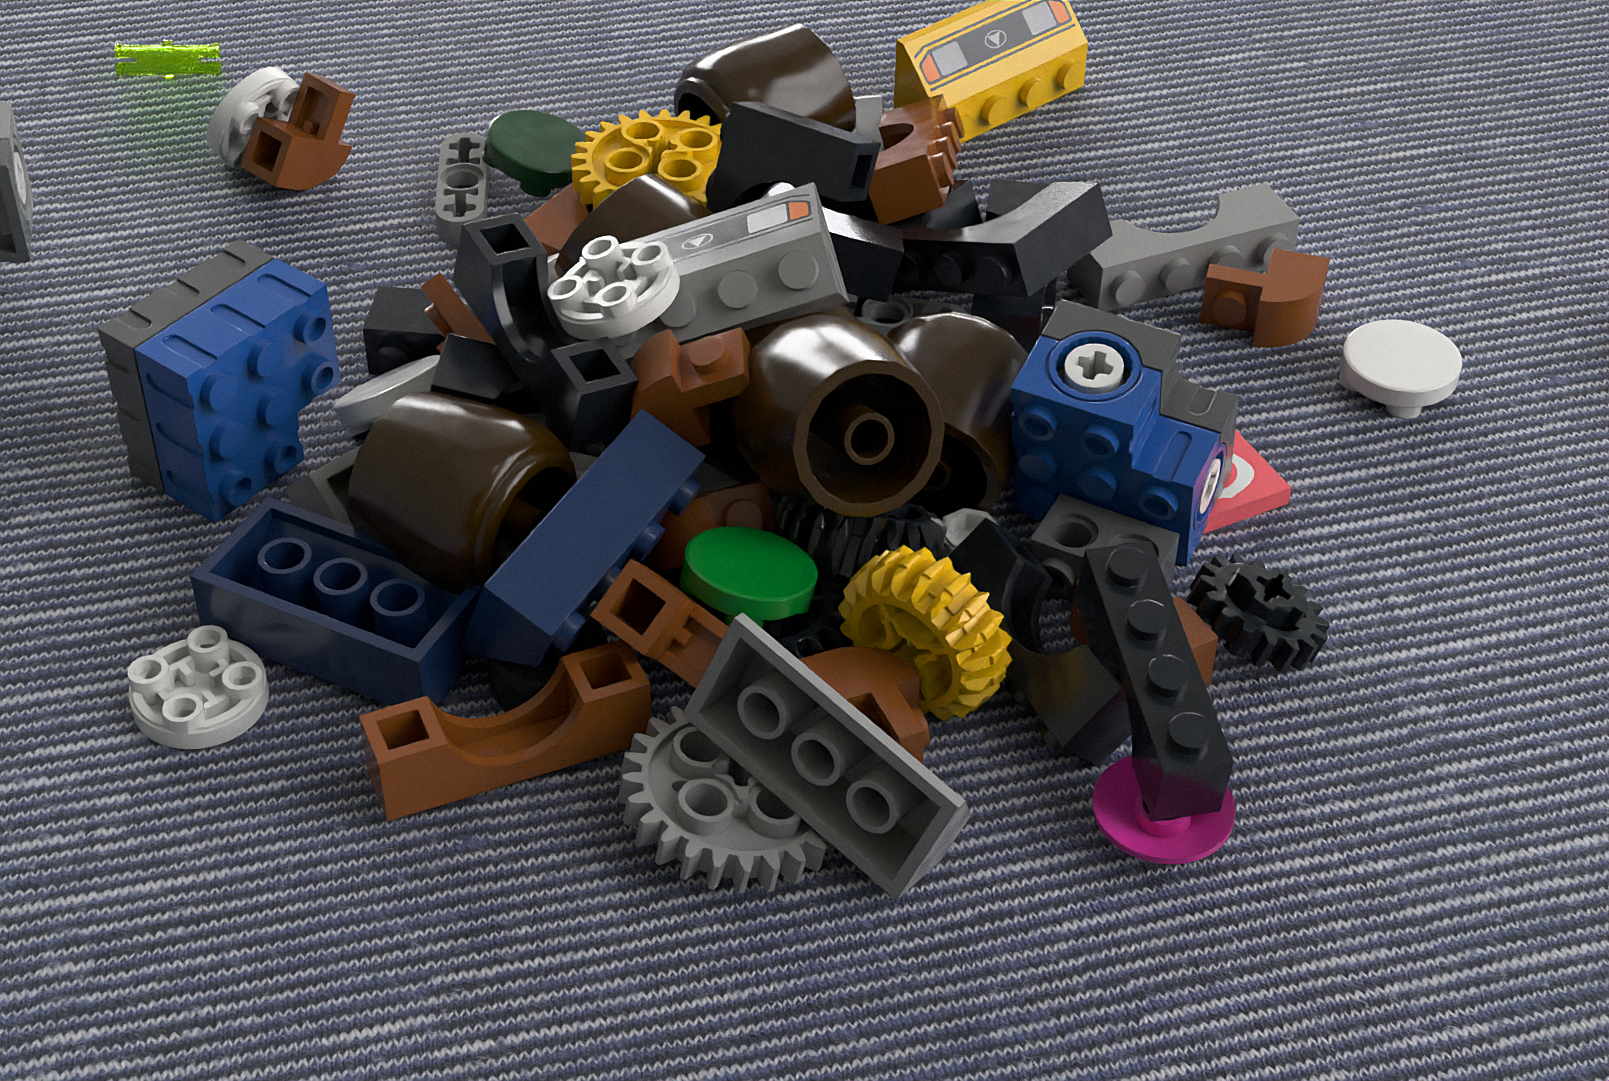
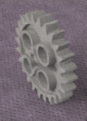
[618,706,836,894]

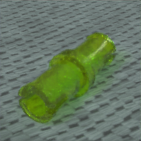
[115,39,222,80]

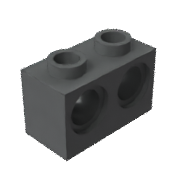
[1029,494,1180,603]

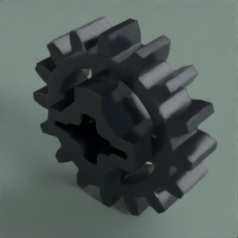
[1187,554,1330,673]

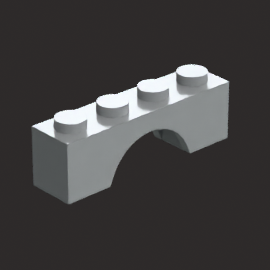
[1067,183,1300,312]

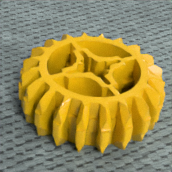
[838,545,1012,721]

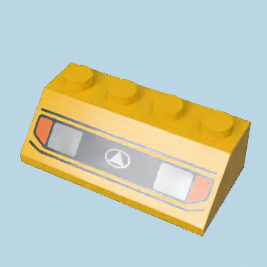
[894,0,1088,144]

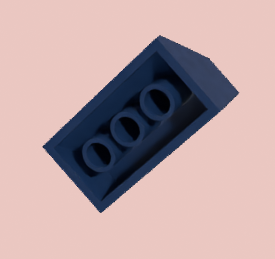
[460,409,706,667]
[190,496,483,706]

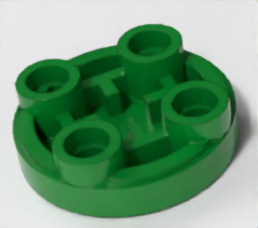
[678,526,818,628]

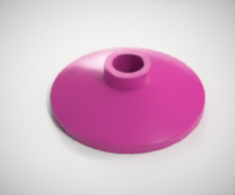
[1092,755,1235,864]

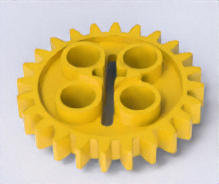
[571,109,722,209]

